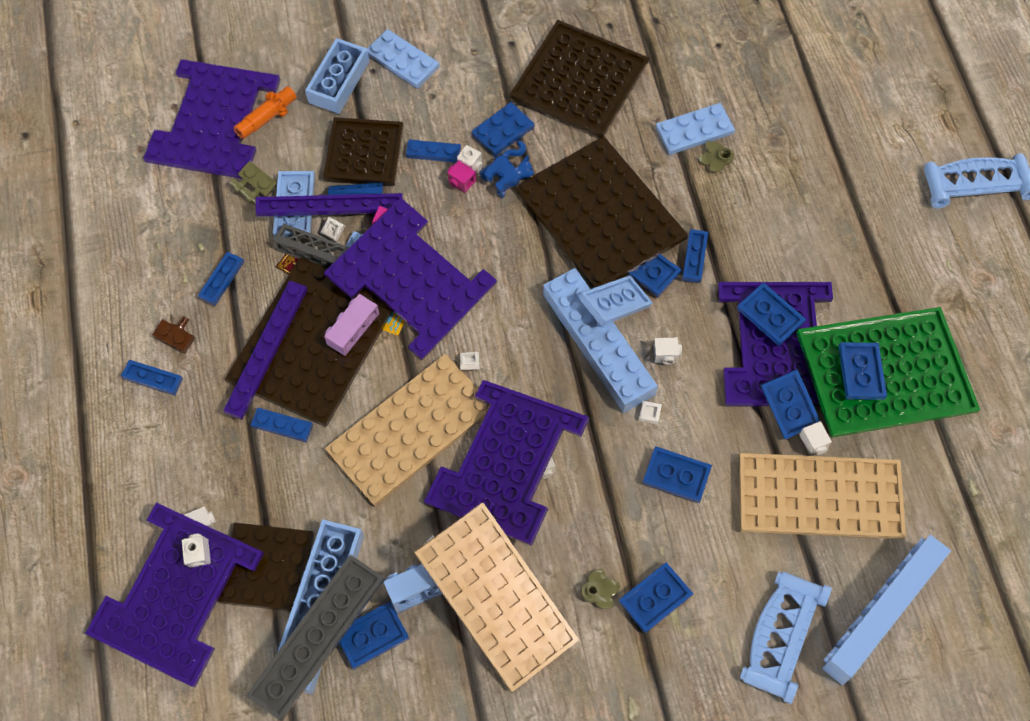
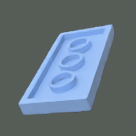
[367,29,440,89]
[656,103,735,155]
[273,171,315,237]
[578,275,653,326]

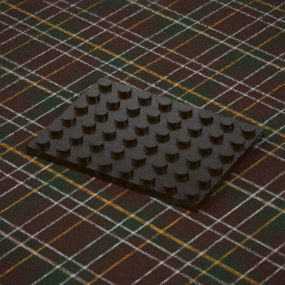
[515,136,688,288]
[225,257,393,427]

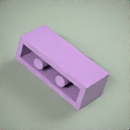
[324,294,380,356]

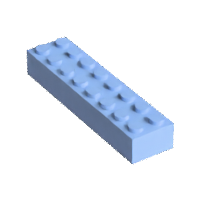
[543,268,658,414]
[277,519,364,695]
[822,535,951,686]

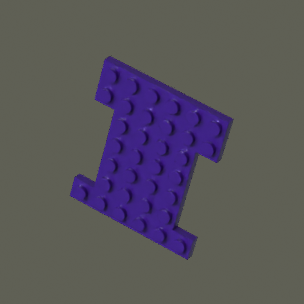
[143,59,280,179]
[324,198,497,360]
[718,282,833,406]
[424,380,589,546]
[85,502,264,687]

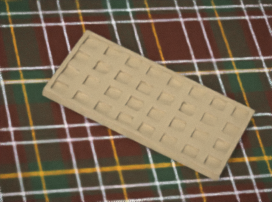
[325,354,491,507]
[739,453,906,539]
[414,503,579,692]

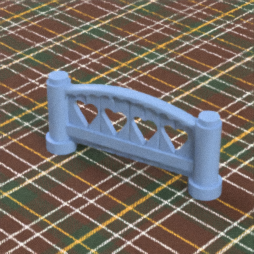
[924,153,1030,209]
[740,572,832,704]

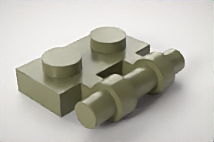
[230,161,277,205]

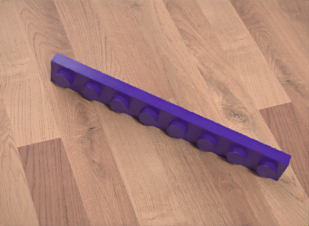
[256,193,403,217]
[223,281,307,420]

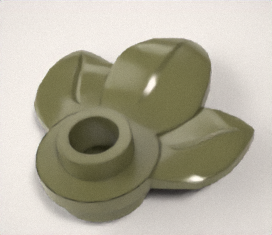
[698,141,734,172]
[581,569,620,609]

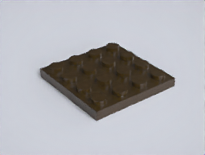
[323,117,404,186]
[217,522,315,612]

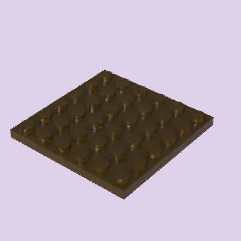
[510,20,649,138]

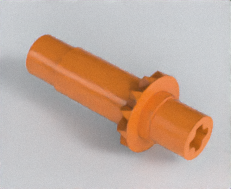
[233,86,297,140]

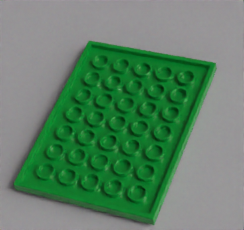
[796,307,980,438]

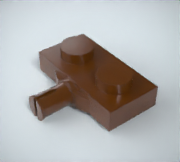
[152,316,195,353]

